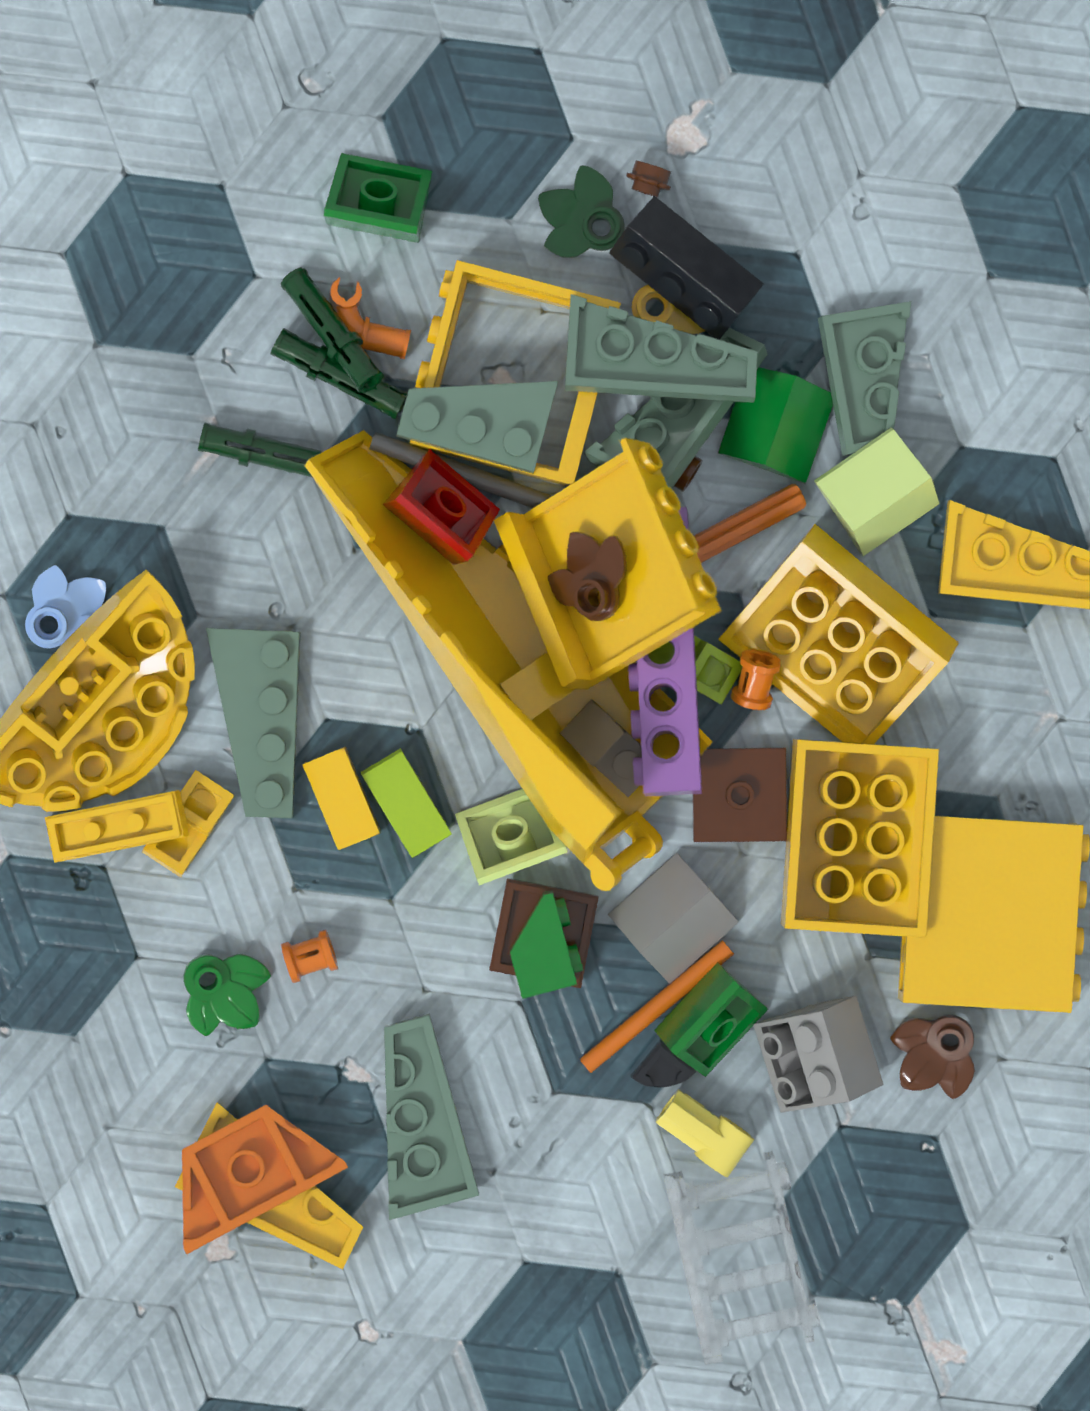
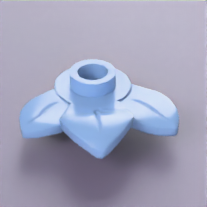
[25,565,106,648]

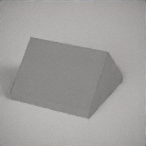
[608,852,739,984]

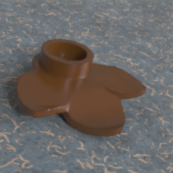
[548,532,627,621]
[890,1015,975,1099]

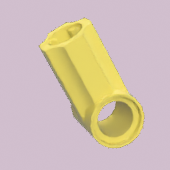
[656,1089,755,1178]

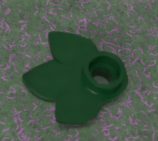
[538,165,625,258]

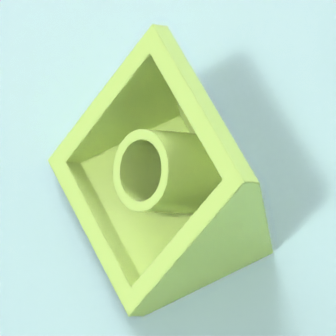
[814,428,940,556]
[455,789,568,885]

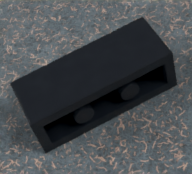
[609,196,764,340]

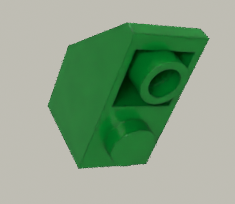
[510,890,583,999]

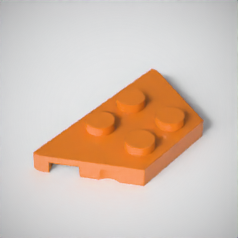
[182,1105,348,1255]

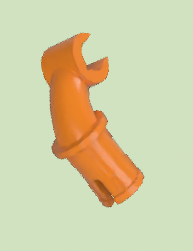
[329,277,411,359]

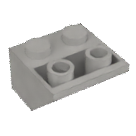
[753,996,884,1113]

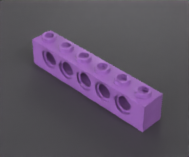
[629,507,702,797]

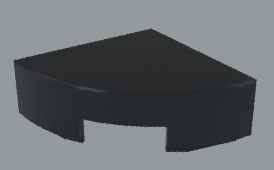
[630,1040,696,1087]

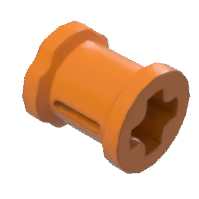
[730,649,781,710]
[281,929,339,983]

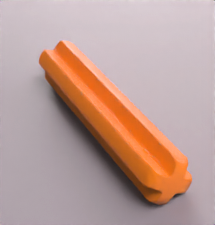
[694,484,806,563]

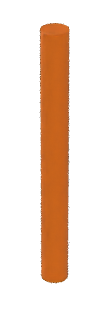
[580,940,734,1073]

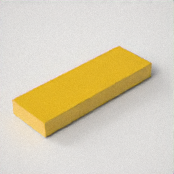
[45,790,189,863]

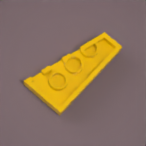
[938,500,1090,610]
[175,1103,363,1270]

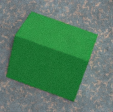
[324,153,432,243]
[718,367,833,484]
[654,962,769,1077]

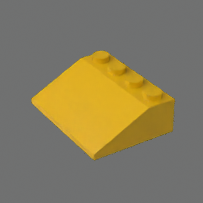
[718,524,959,744]
[780,739,939,938]

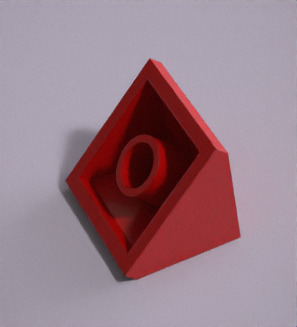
[383,449,500,565]

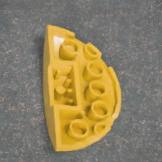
[0,569,195,812]

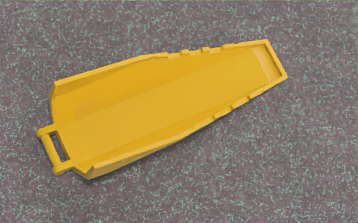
[305,430,713,891]

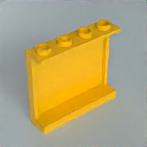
[494,438,721,690]
[898,816,1090,1013]

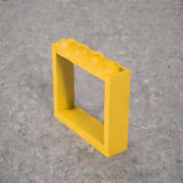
[410,260,621,486]

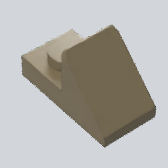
[560,699,642,797]

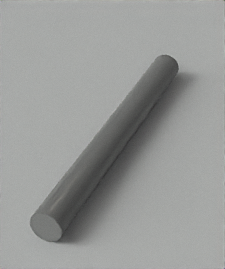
[369,432,551,508]

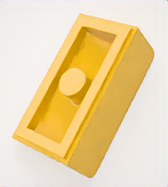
[302,746,381,850]

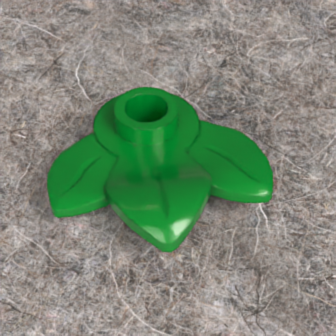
[183,954,271,1036]

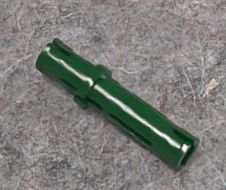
[281,267,384,393]
[270,328,408,419]
[198,422,323,478]

